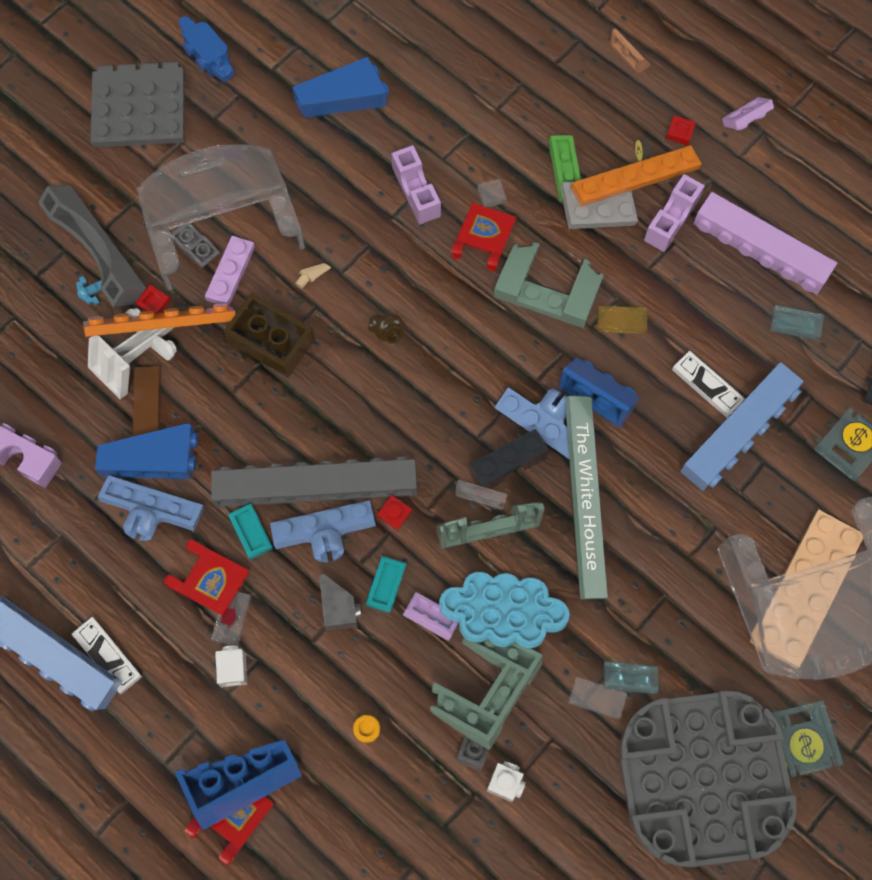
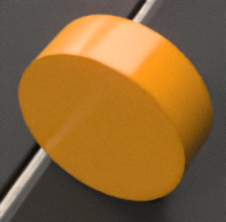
[353,715,380,743]

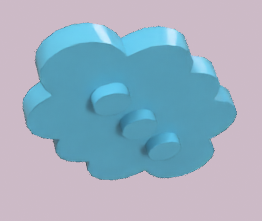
[439,572,570,648]

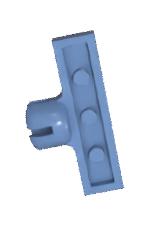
[494,387,570,459]
[98,475,204,541]
[270,500,375,563]

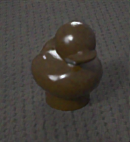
[368,313,404,344]

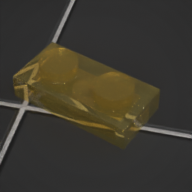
[598,306,647,334]

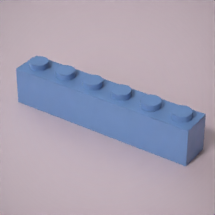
[680,362,804,491]
[0,595,122,711]

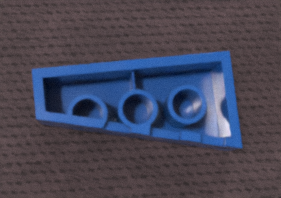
[175,740,302,830]

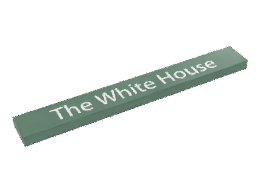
[565,396,608,599]

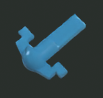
[76,276,101,305]

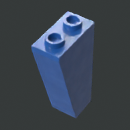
[292,57,389,118]
[95,424,198,479]

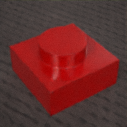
[666,116,696,146]
[135,285,171,314]
[377,495,412,532]

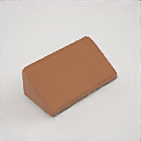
[610,28,650,74]

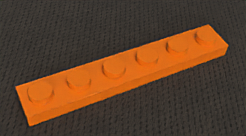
[570,146,702,207]
[83,303,235,337]

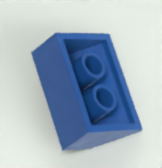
[558,358,640,428]

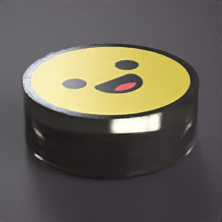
[635,138,651,162]

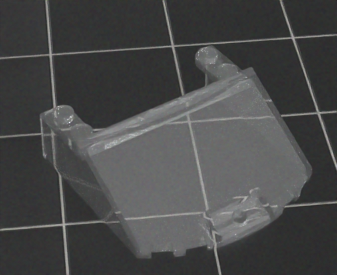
[137,144,305,291]
[717,497,872,680]

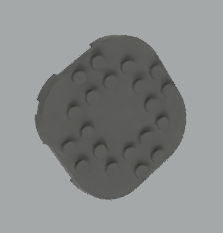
[619,691,796,867]

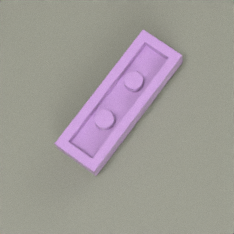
[205,236,255,306]

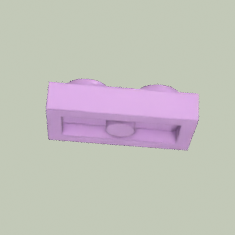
[722,97,774,130]

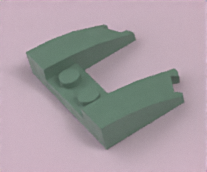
[494,242,604,328]
[436,502,544,549]
[430,637,543,750]

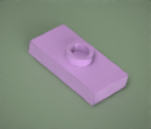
[403,592,459,641]

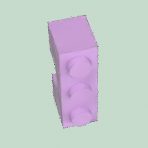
[391,145,441,225]
[644,174,705,252]
[0,423,62,488]

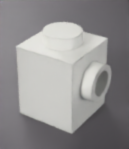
[486,761,526,802]

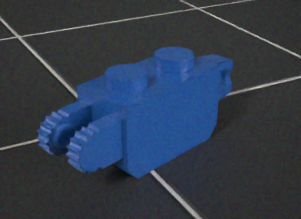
[179,16,235,82]

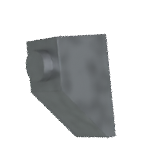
[319,574,362,631]

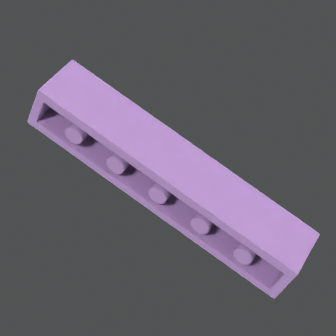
[693,192,837,295]

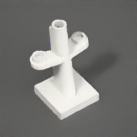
[88,308,177,399]

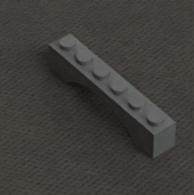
[38,185,146,307]

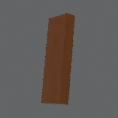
[133,366,161,437]

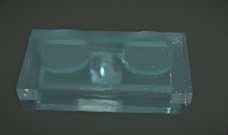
[770,305,824,340]
[603,661,659,694]

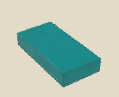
[228,503,273,560]
[366,556,406,614]

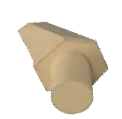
[295,263,331,289]

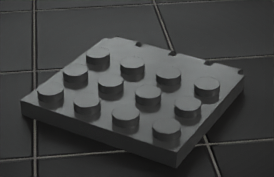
[91,62,185,148]

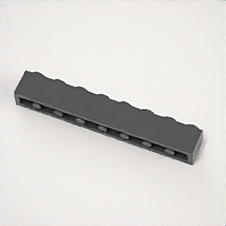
[211,457,417,507]

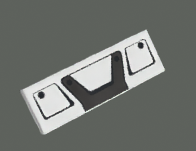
[672,351,745,418]
[72,617,142,694]

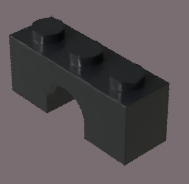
[469,429,549,494]

